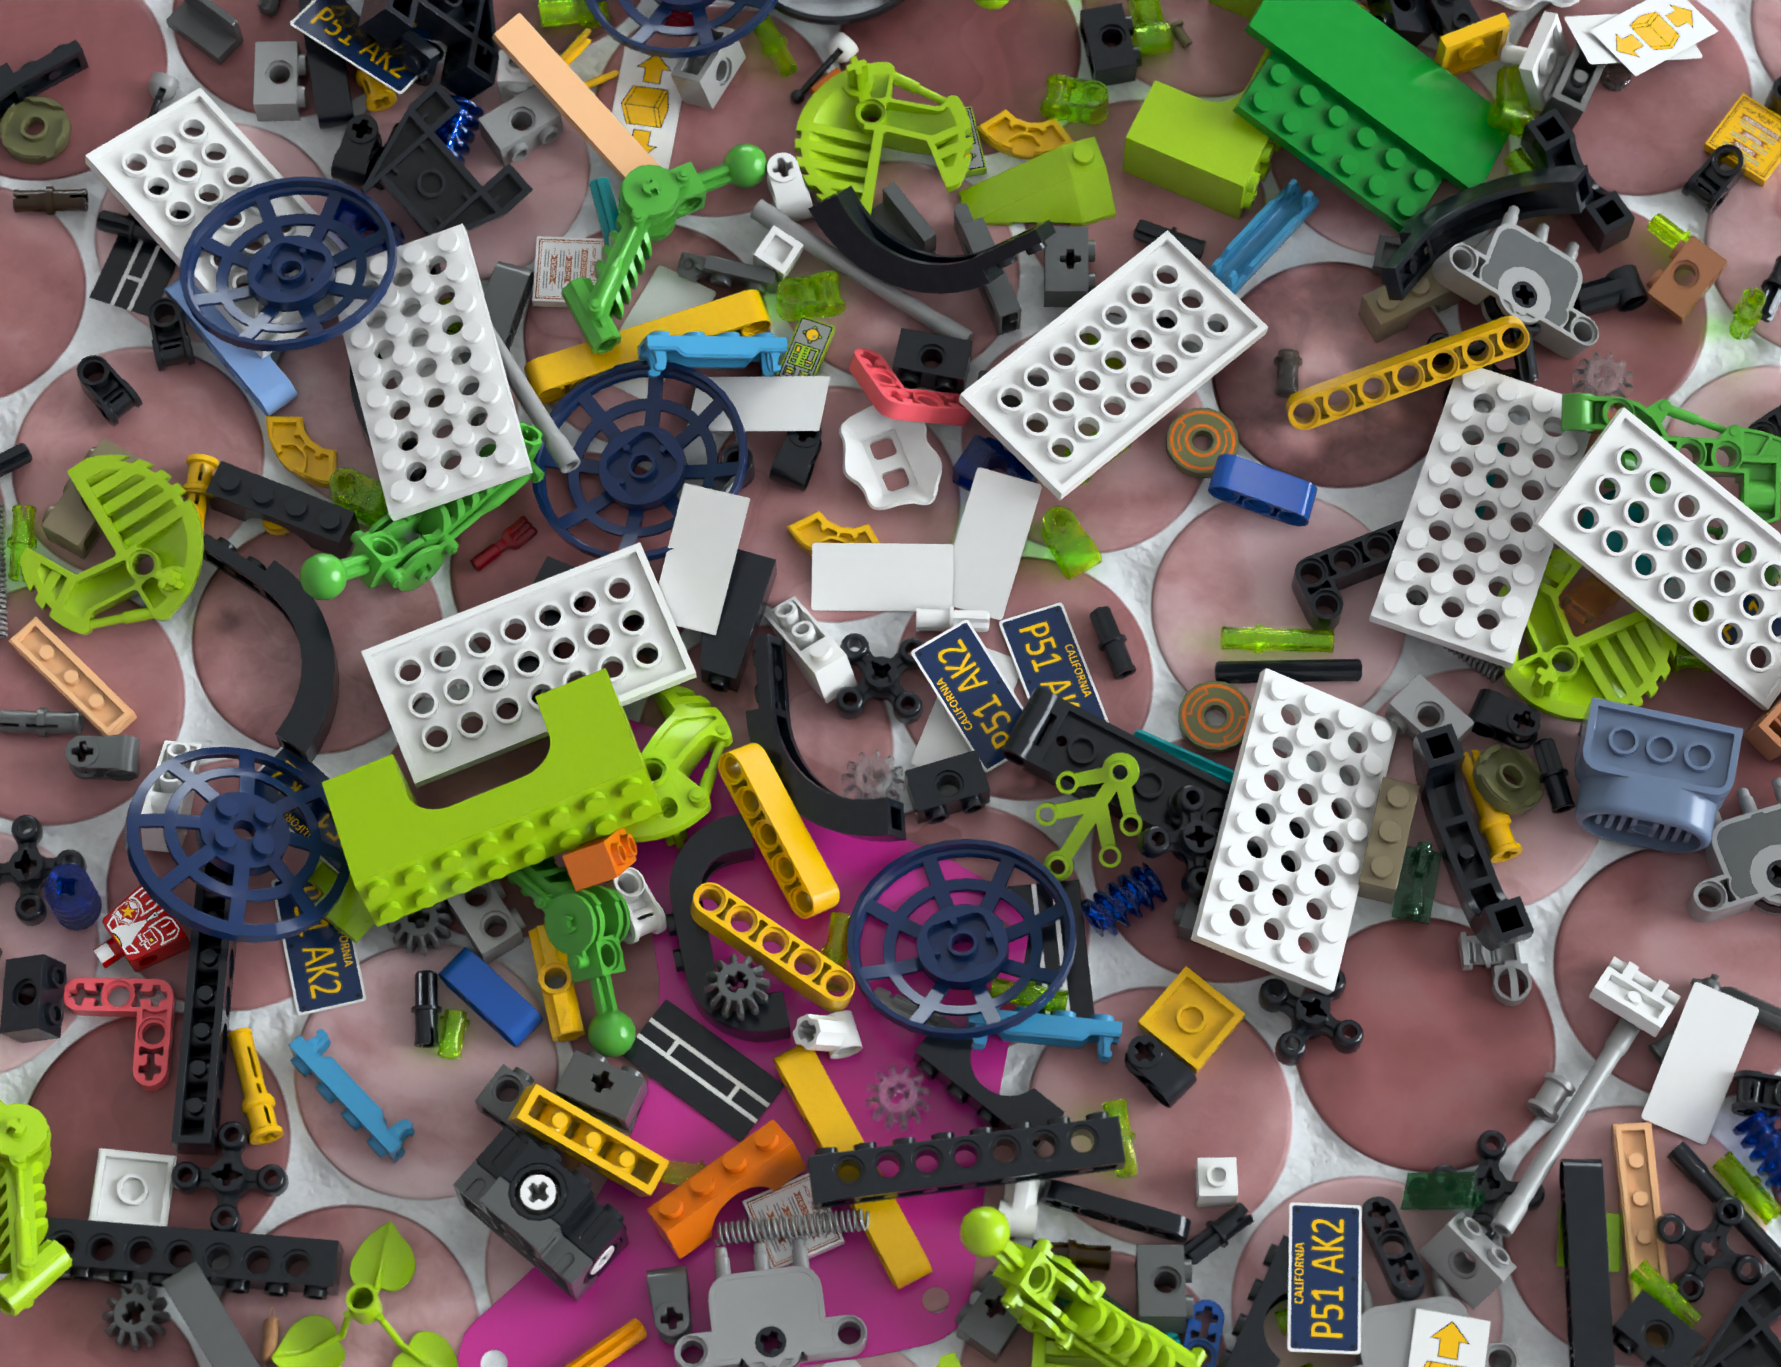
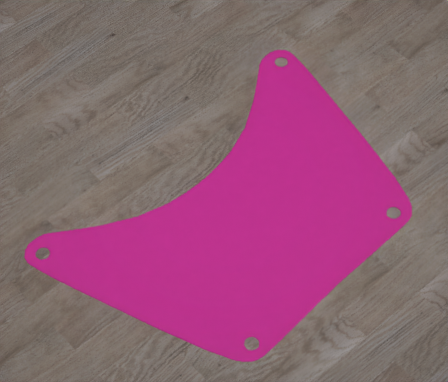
[457,719,1028,1367]

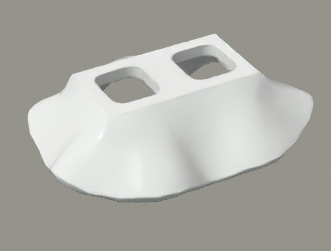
[839,405,942,510]

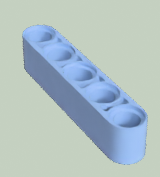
[164,278,298,416]

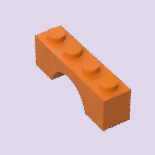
[646,1119,807,1259]

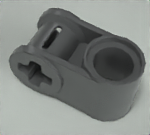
[65,735,140,781]
[647,1265,692,1345]

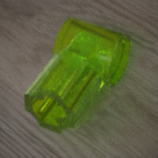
[538,0,610,28]
[1127,0,1174,58]
[1488,65,1535,138]

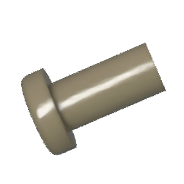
[1167,19,1193,48]

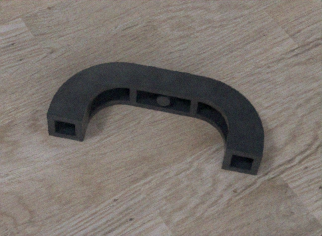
[1413,723,1534,951]
[666,814,791,1042]

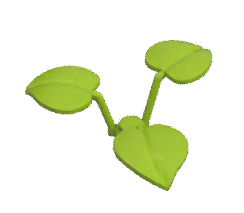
[271,1221,459,1367]

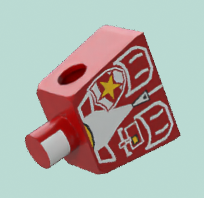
[93,884,190,972]

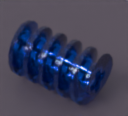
[435,95,484,165]
[1081,862,1167,937]
[44,863,102,931]
[1732,1109,1781,1197]

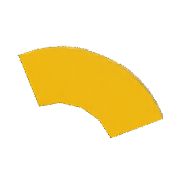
[977,109,1074,160]
[266,416,338,489]
[787,511,880,556]

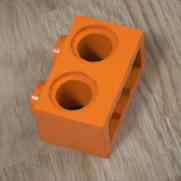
[562,828,637,891]

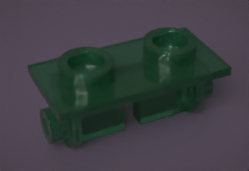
[1391,842,1441,925]
[1400,1172,1485,1211]

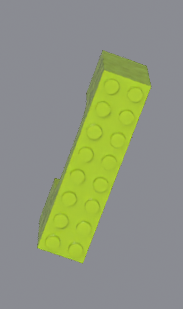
[1122,0,1355,220]
[322,668,663,927]

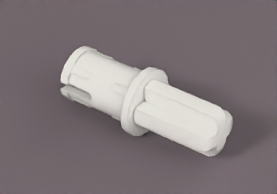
[916,606,990,632]

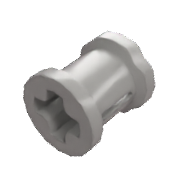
[1526,1072,1576,1123]

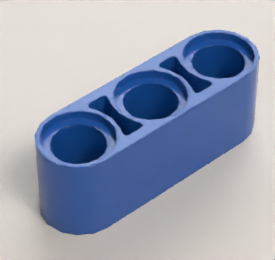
[1208,454,1318,526]
[438,947,544,1048]

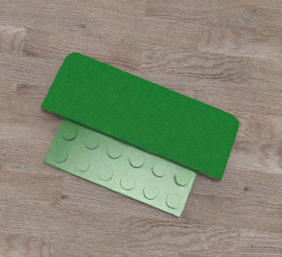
[1233,0,1511,232]

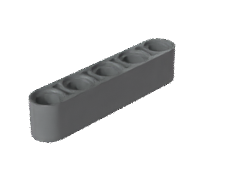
[461,261,534,426]
[161,1261,260,1367]

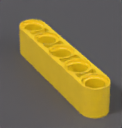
[718,742,840,919]
[690,882,855,1013]

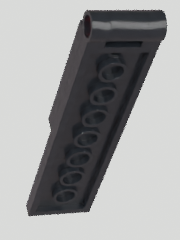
[1001,687,1334,900]

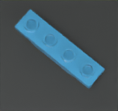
[1208,178,1320,295]
[637,331,788,378]
[967,1006,1123,1063]
[289,1029,415,1163]

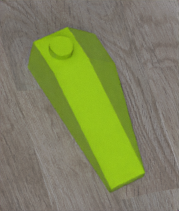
[958,136,1116,226]

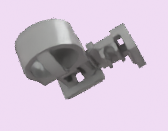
[1458,932,1532,1006]

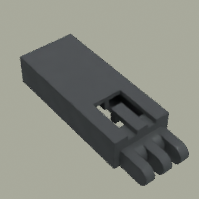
[954,203,1021,336]

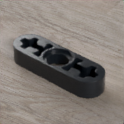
[1362,1196,1425,1301]

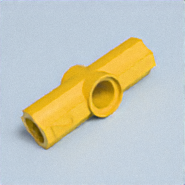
[528,924,585,1042]

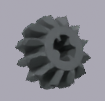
[387,901,453,956]
[704,954,770,1021]
[102,1283,171,1352]

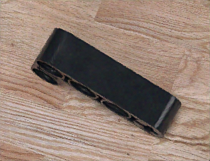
[1292,520,1404,633]

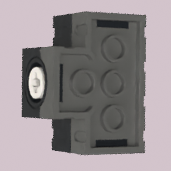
[453,1126,628,1302]

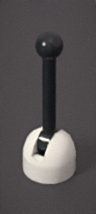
[791,32,859,104]

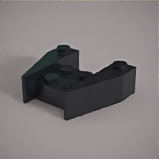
[358,0,499,103]
[361,81,533,236]
[1693,1271,1781,1367]

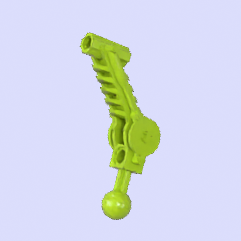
[0,1100,72,1317]
[960,1206,1207,1367]

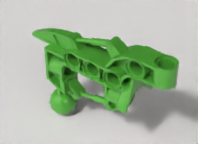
[1561,393,1781,586]

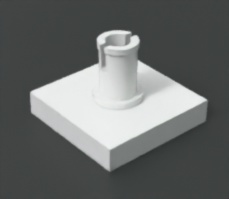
[1501,11,1569,111]

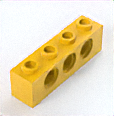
[508,1084,670,1197]

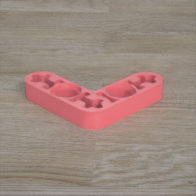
[848,348,972,426]
[64,977,176,1091]

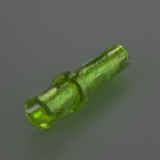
[1220,624,1334,654]

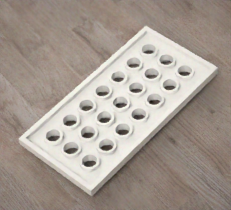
[85,87,356,359]
[333,224,533,521]
[959,230,1268,501]
[1369,368,1591,669]
[1533,407,1781,710]
[361,542,697,788]
[1191,668,1398,995]

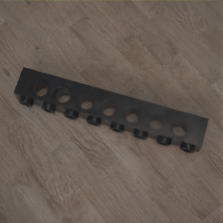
[171,849,237,1156]
[807,1112,1126,1210]
[39,1217,344,1300]

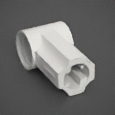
[793,1010,863,1059]
[999,1159,1040,1240]

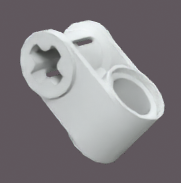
[767,153,813,222]
[605,867,667,944]

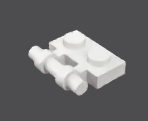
[1589,956,1681,1037]

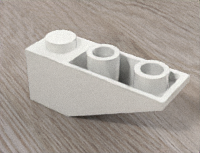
[763,596,858,703]
[141,740,202,852]

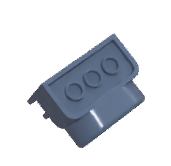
[1574,697,1743,853]

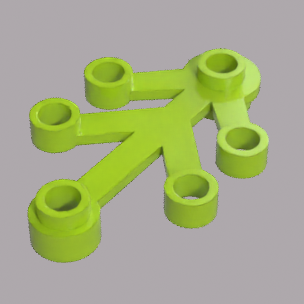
[1035,752,1143,881]

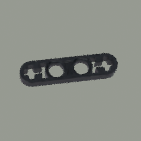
[1040,1179,1192,1242]

